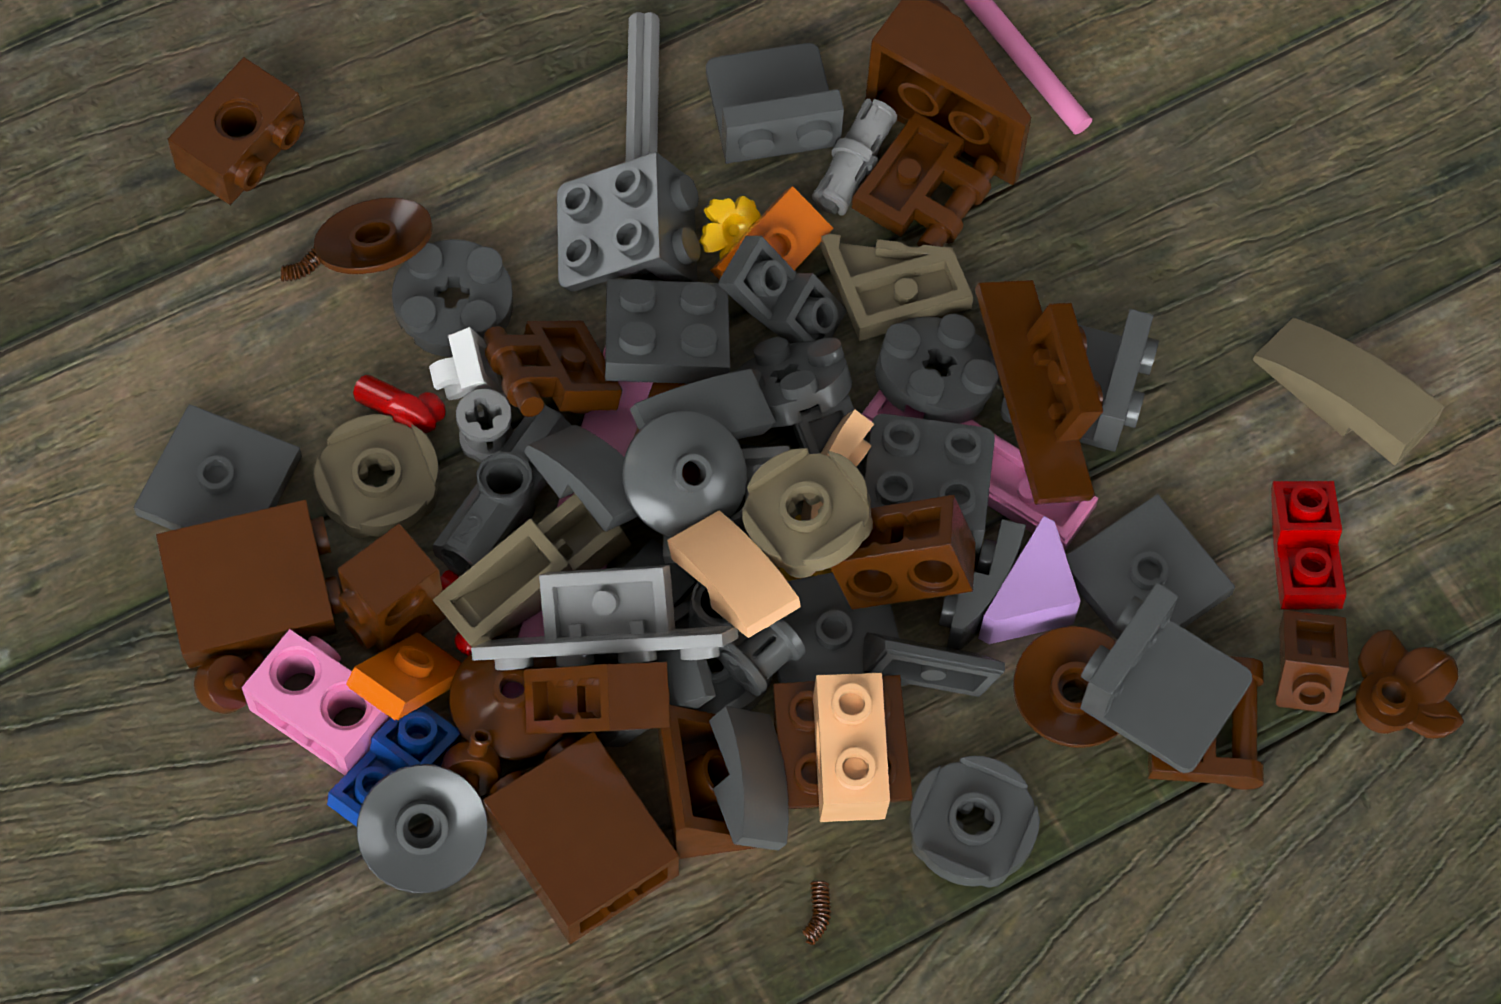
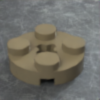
[314,414,440,539]
[742,448,873,578]

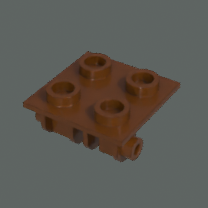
[773,675,913,809]

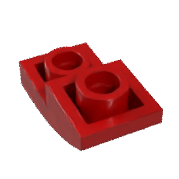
[1271,481,1347,609]

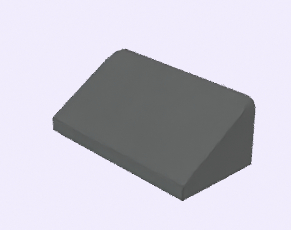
[863,632,1005,697]

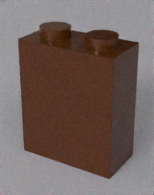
[156,500,345,668]
[483,732,679,944]

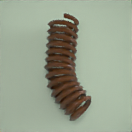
[280,248,321,282]
[802,881,831,945]

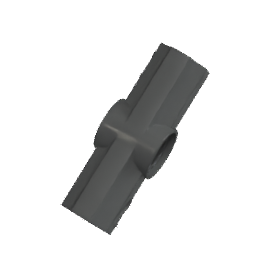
[433,405,572,576]

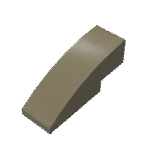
[1253,317,1445,466]
[433,493,632,647]

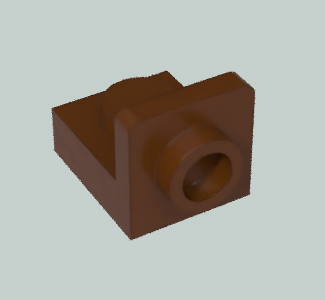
[1275,610,1349,713]

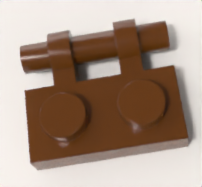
[852,112,999,247]
[484,320,623,417]

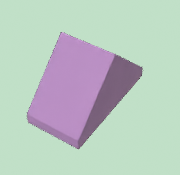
[978,516,1081,644]

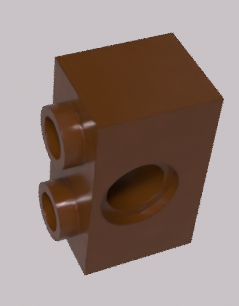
[168,57,305,206]

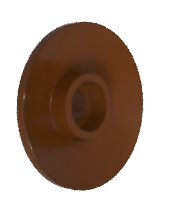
[314,198,433,274]
[1013,626,1119,748]
[449,653,566,760]

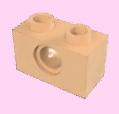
[813,673,890,822]

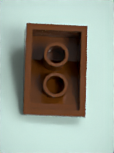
[865,0,1032,186]

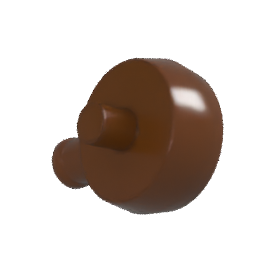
[194,651,265,714]
[441,729,502,797]

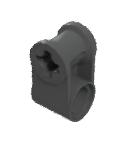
[688,581,806,696]

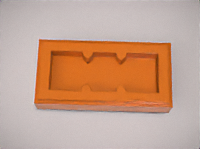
[710,186,834,280]
[346,632,461,720]

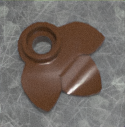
[1355,629,1464,739]

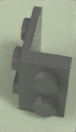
[706,43,844,164]
[557,152,701,292]
[1000,309,1159,452]
[864,414,995,571]
[1080,582,1252,773]

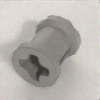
[456,388,513,464]

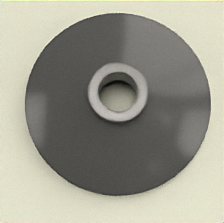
[622,411,747,537]
[357,764,487,893]

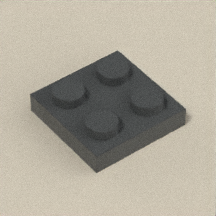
[605,279,730,384]

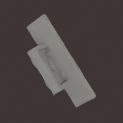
[471,565,739,670]

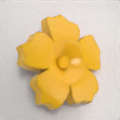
[699,196,761,259]

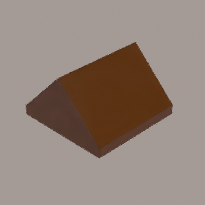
[658,704,756,859]

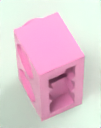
[242,629,391,776]

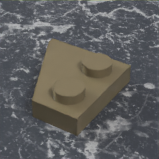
[821,234,973,341]

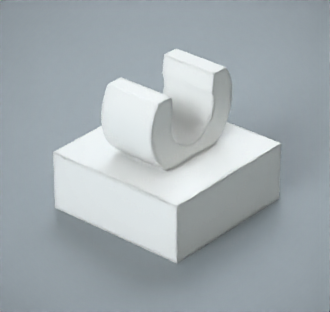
[429,327,506,407]

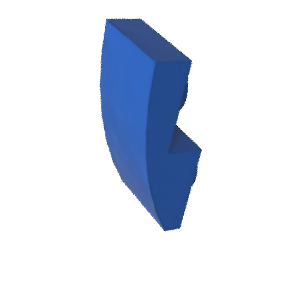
[327,705,461,827]

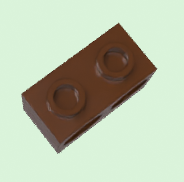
[831,495,976,610]
[338,524,447,652]
[524,662,670,734]

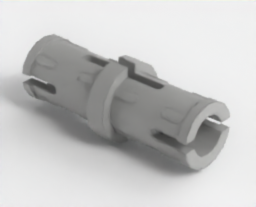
[812,99,897,216]

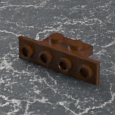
[975,280,1103,505]

